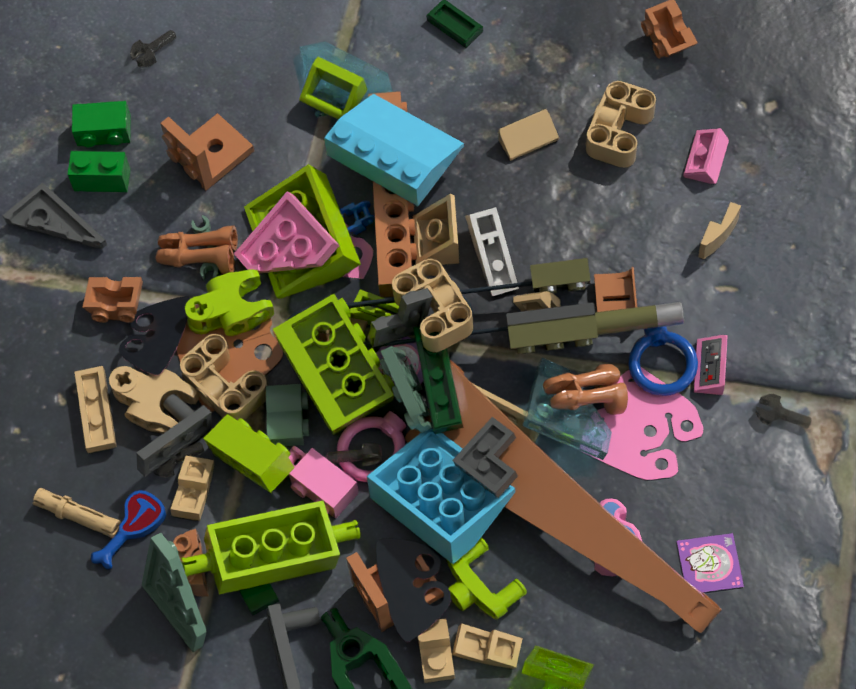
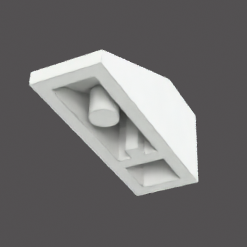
[465,207,519,296]

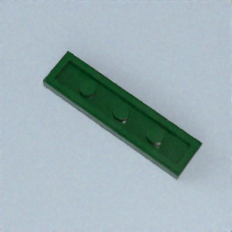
[413,326,464,434]

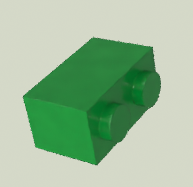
[72,101,131,147]
[67,151,131,192]

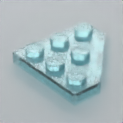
[299,42,393,118]
[522,358,612,460]

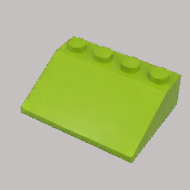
[244,164,361,299]

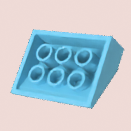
[324,94,464,206]
[367,428,515,564]

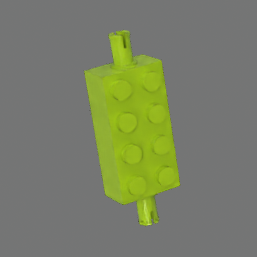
[180,500,360,594]

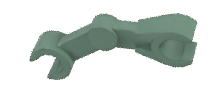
[191,215,220,281]

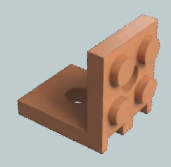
[160,113,254,190]
[346,552,444,632]

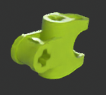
[185,269,274,336]

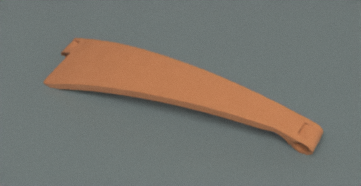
[405,360,721,633]

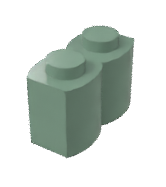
[266,384,309,446]

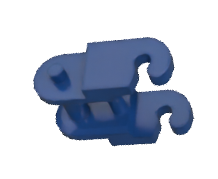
[340,201,375,236]

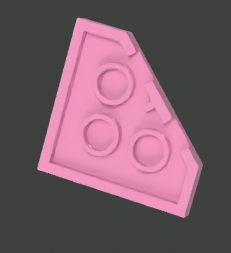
[234,191,340,273]

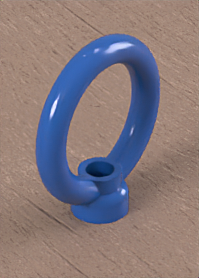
[628,326,698,396]

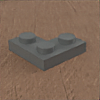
[368,288,433,347]
[452,417,518,498]

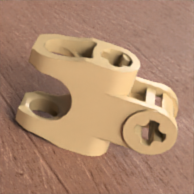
[109,366,200,434]

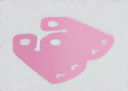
[580,367,703,480]

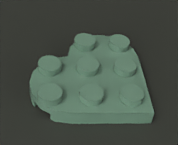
[380,346,433,433]

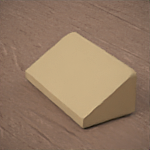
[498,109,559,161]

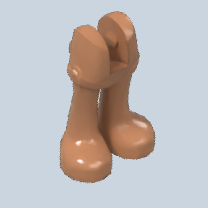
[156,225,238,274]
[543,364,628,415]

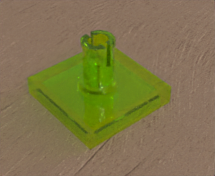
[522,645,594,689]

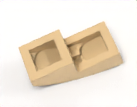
[698,202,741,259]
[513,291,560,312]
[171,456,214,521]
[452,624,523,669]

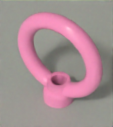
[337,411,406,482]

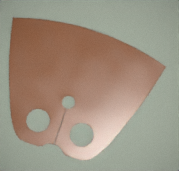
[177,305,283,412]

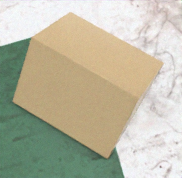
[413,194,459,265]

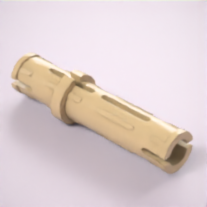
[33,488,121,538]

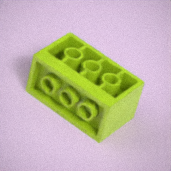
[273,294,395,435]

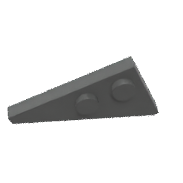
[2,183,107,249]

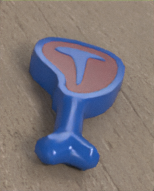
[91,490,166,569]

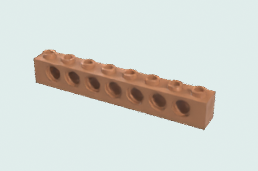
[368,92,417,297]

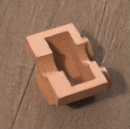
[641,0,697,59]
[83,277,143,323]
[173,528,209,596]

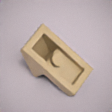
[418,619,455,683]

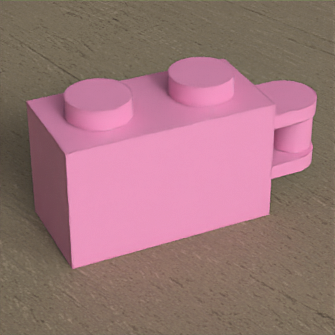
[289,446,359,519]

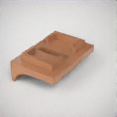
[594,267,637,312]

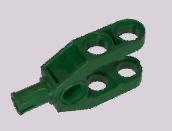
[320,608,412,689]

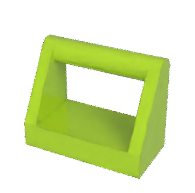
[299,56,368,120]

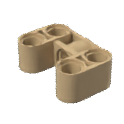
[586,81,656,168]
[392,259,473,352]
[180,334,267,420]

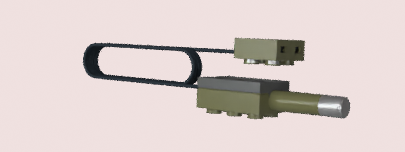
[287,258,684,354]

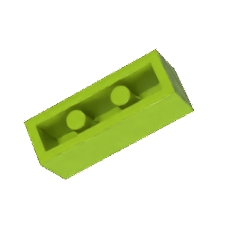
[203,414,295,493]

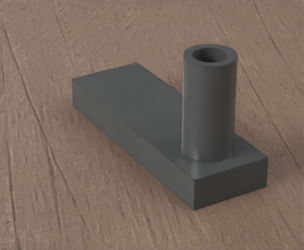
[136,394,212,477]
[266,604,320,689]

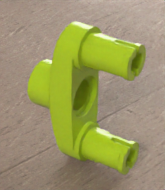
[446,537,527,620]

